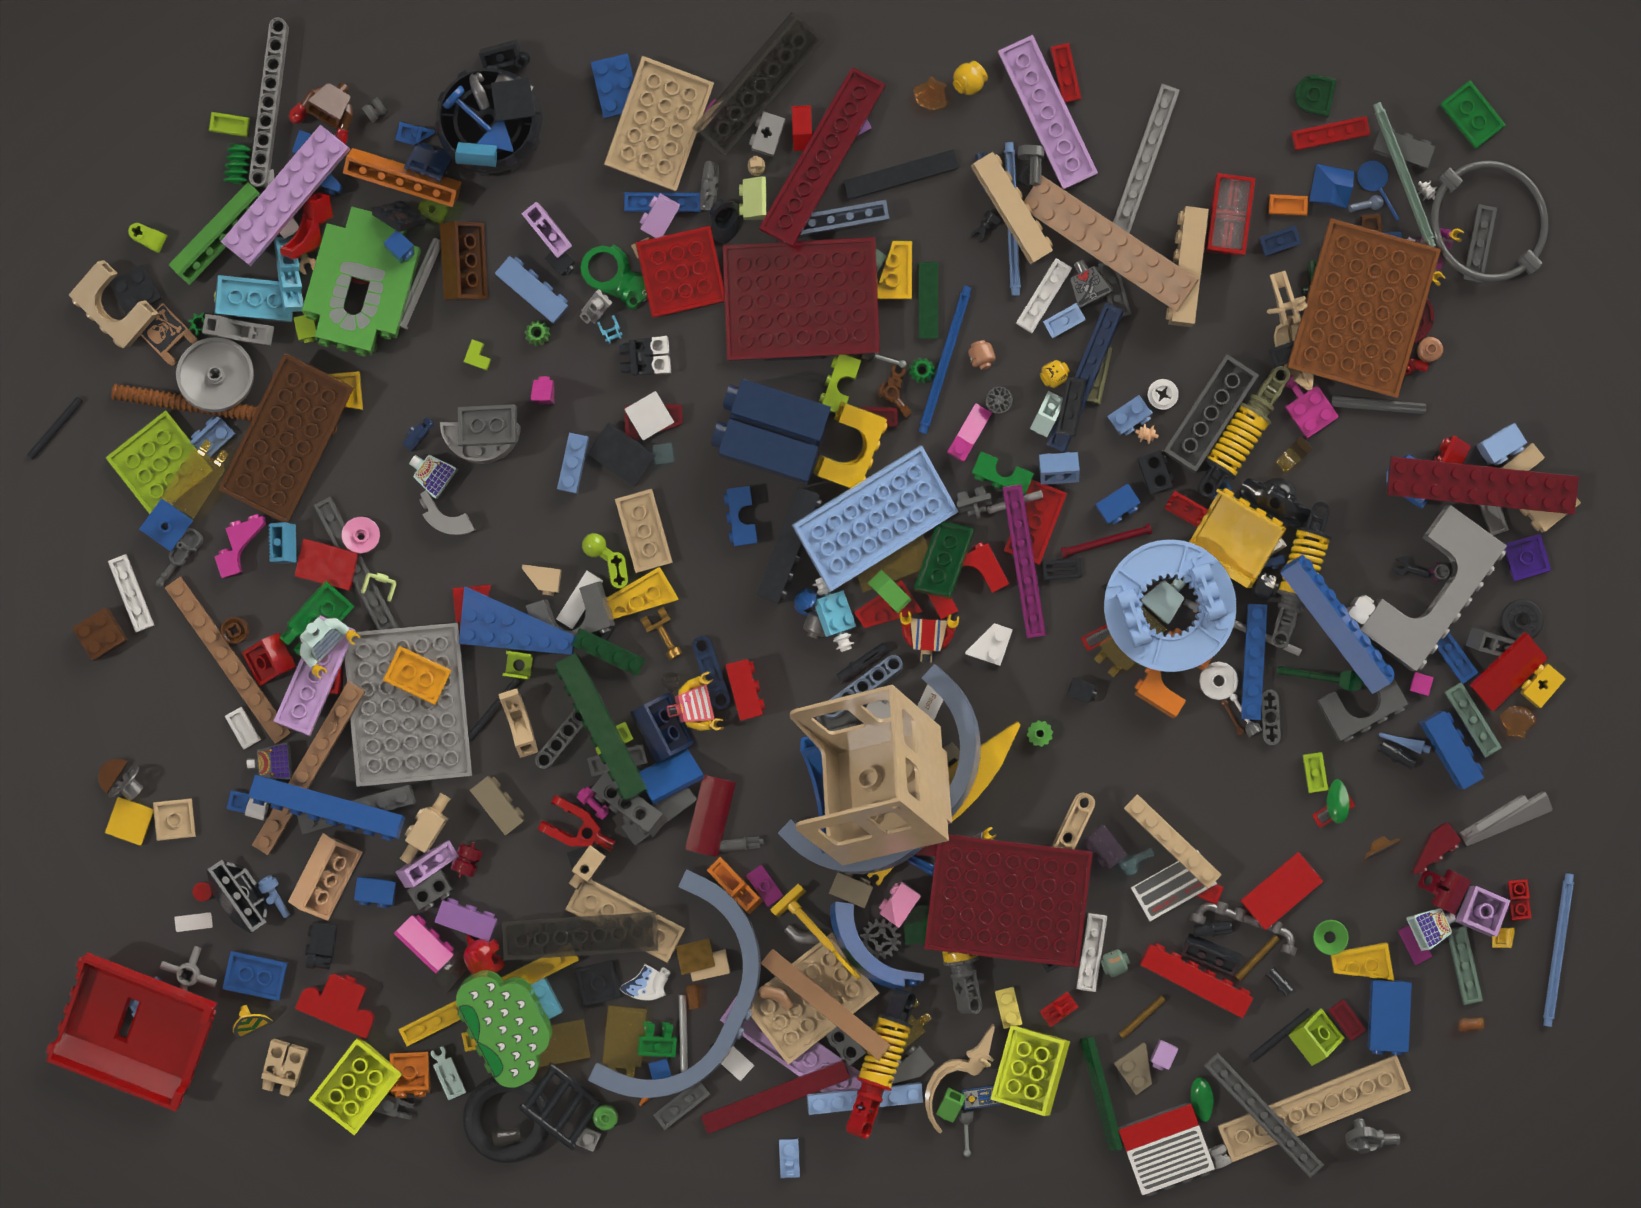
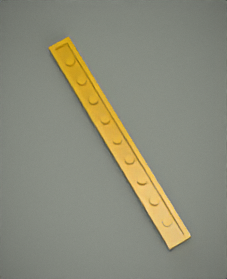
[398,943,579,1046]

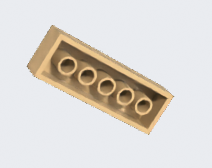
[1166,206,1209,327]

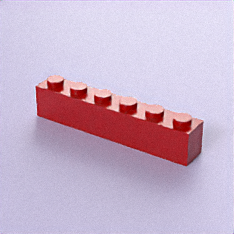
[1139,942,1253,1018]

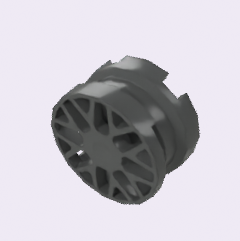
[985,386,1013,414]

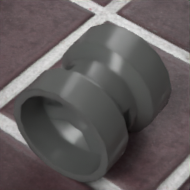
[362,97,388,123]

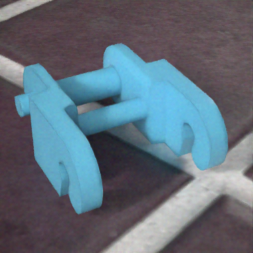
[597,315,622,344]

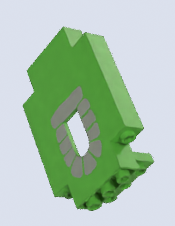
[302,207,421,356]

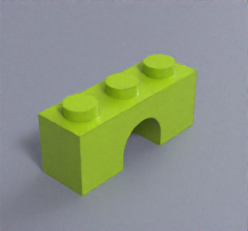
[819,355,861,414]

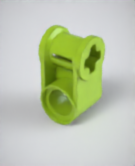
[128,223,167,253]

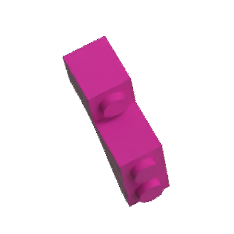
[214,514,266,579]

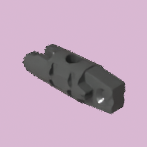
[700,160,719,211]

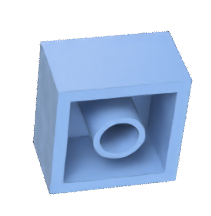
[1476,423,1527,466]

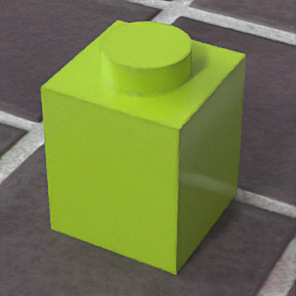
[294,315,317,344]

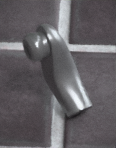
[469,72,489,110]
[784,924,820,944]

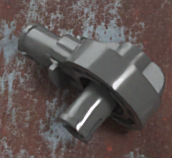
[1345,1119,1400,1154]

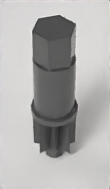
[719,836,764,853]

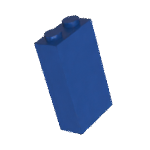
[1367,979,1412,1055]

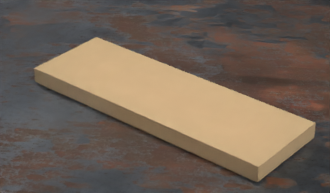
[565,879,685,963]

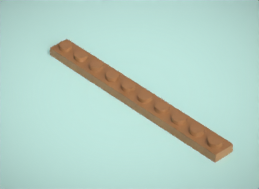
[165,577,292,744]
[252,681,366,855]

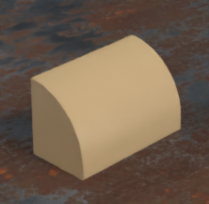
[691,949,730,981]

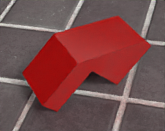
[792,105,812,151]

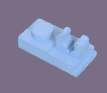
[1043,303,1086,338]
[779,1138,800,1178]

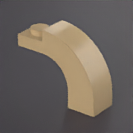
[499,688,538,758]

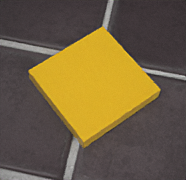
[105,797,154,846]

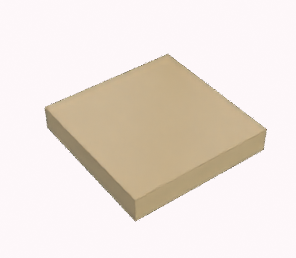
[153,798,196,841]

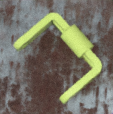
[361,573,396,602]

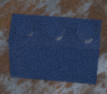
[630,692,695,763]

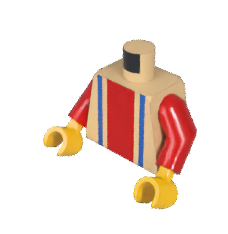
[900,612,959,662]

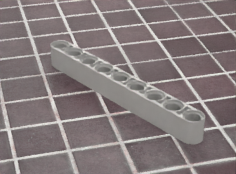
[249,17,289,189]

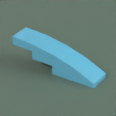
[274,236,304,312]

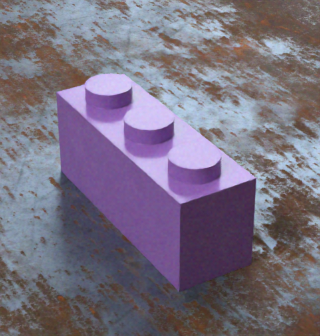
[435,898,498,942]

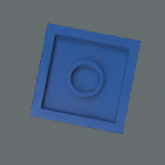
[139,498,193,552]

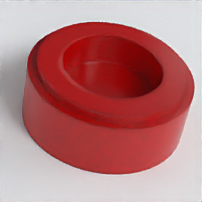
[193,882,213,902]

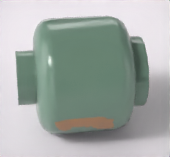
[1100,949,1130,977]

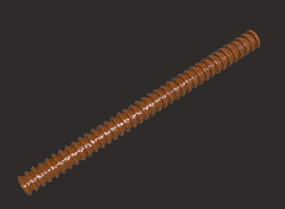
[111,383,338,435]

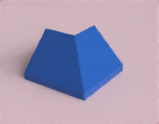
[1309,164,1354,209]

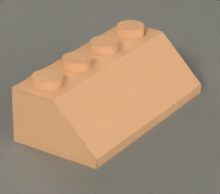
[288,833,363,920]

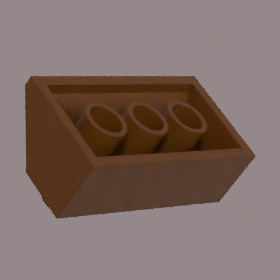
[440,221,488,301]

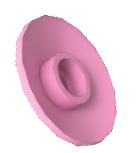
[341,517,380,554]

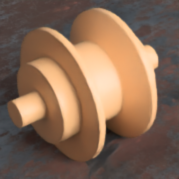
[1135,424,1158,444]

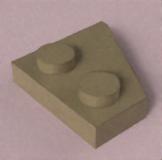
[1114,1042,1152,1095]

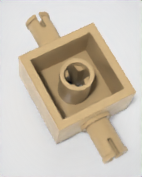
[400,793,451,865]

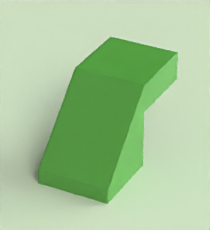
[868,570,911,613]

